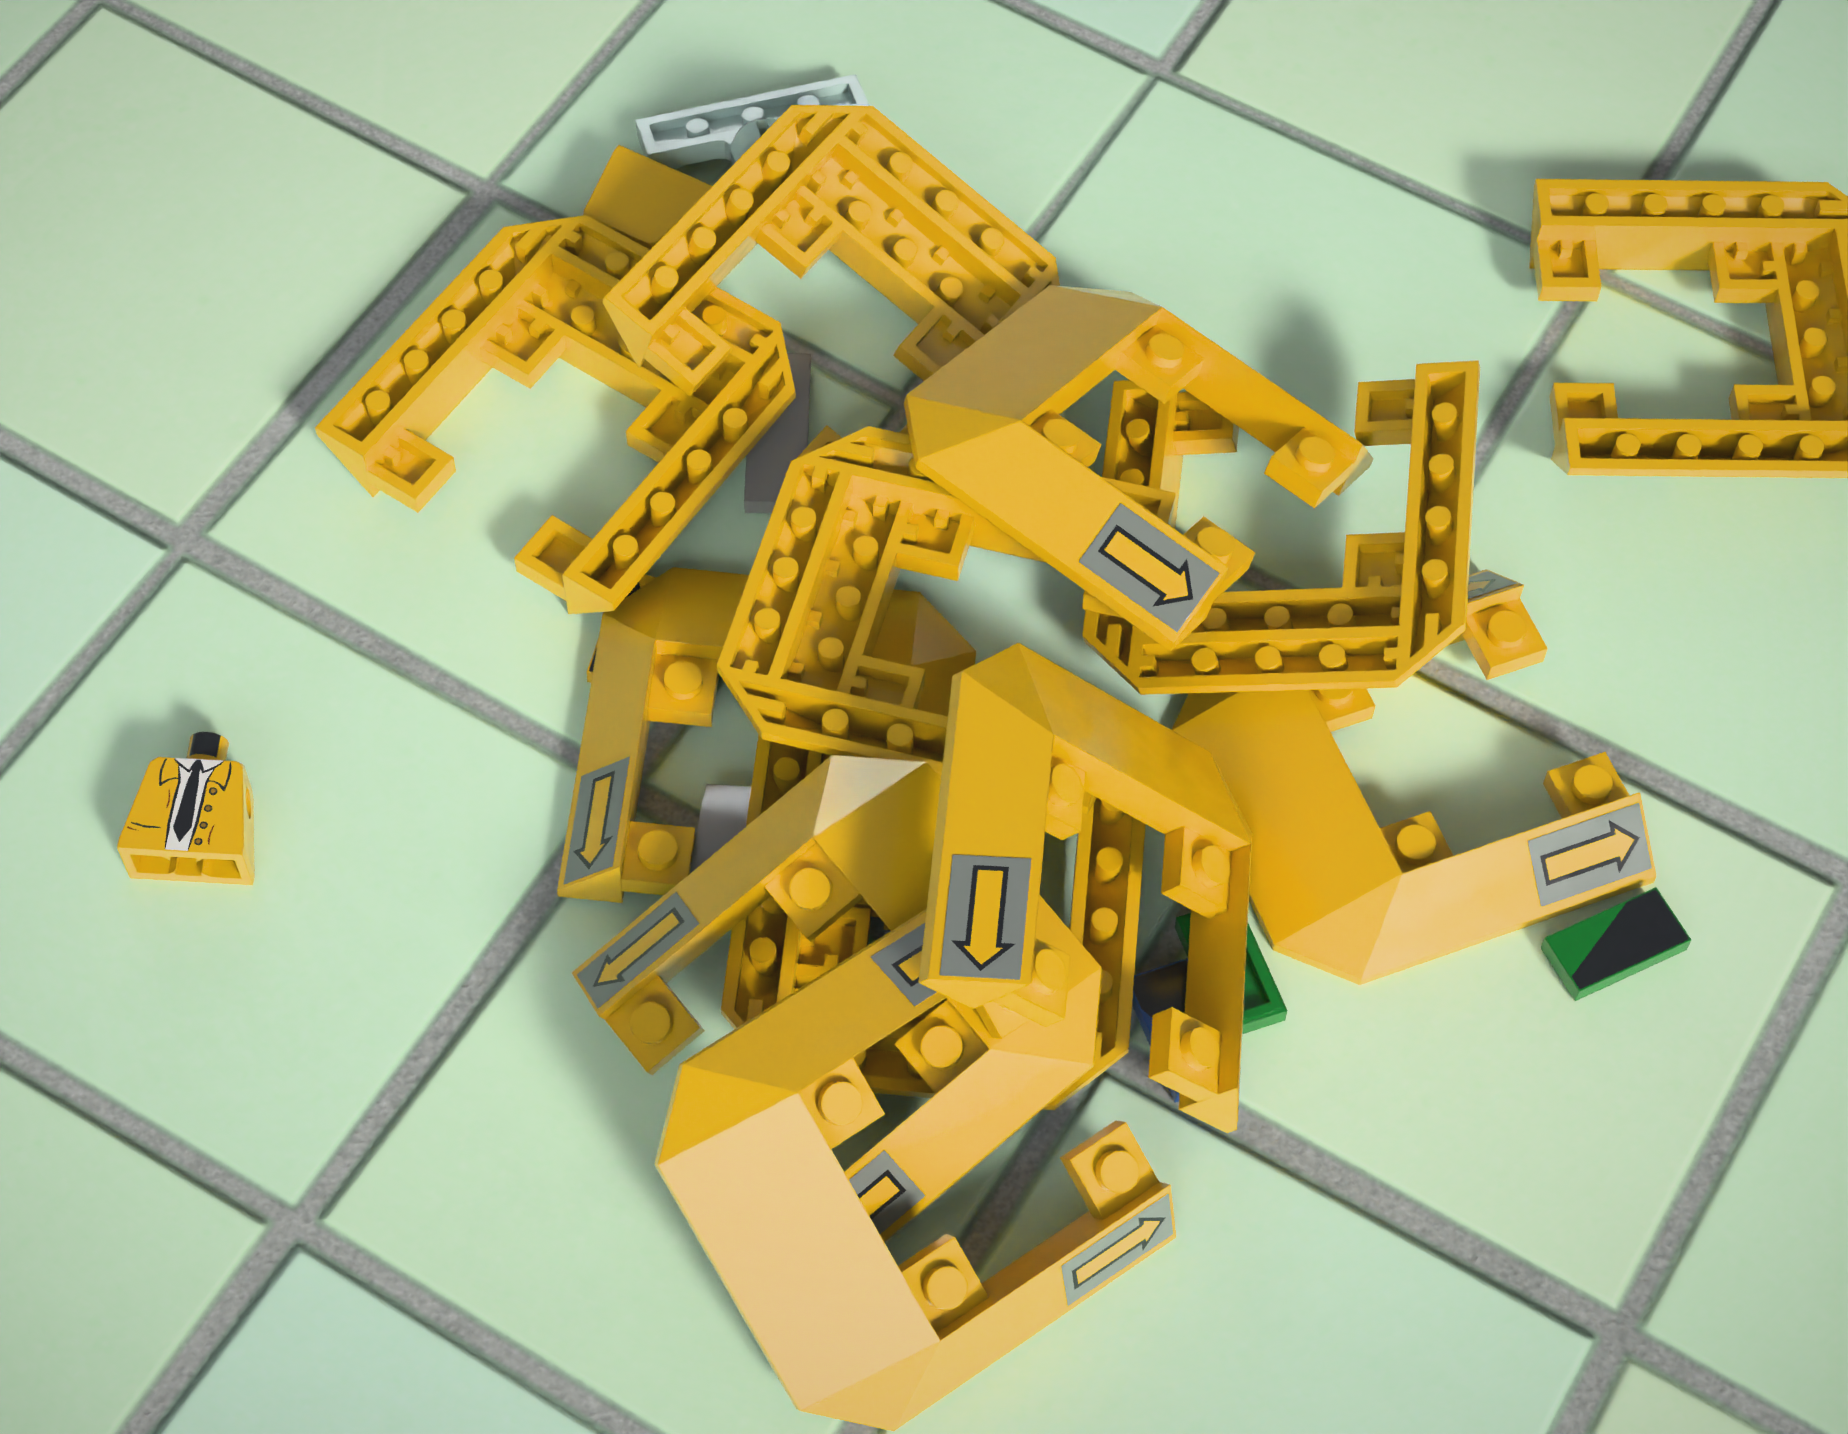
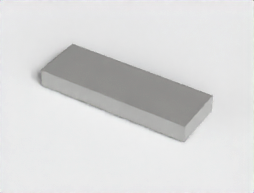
[744,353,811,513]

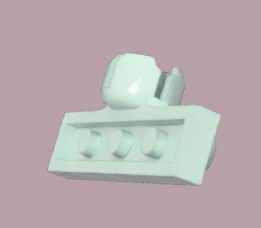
[635,74,870,169]

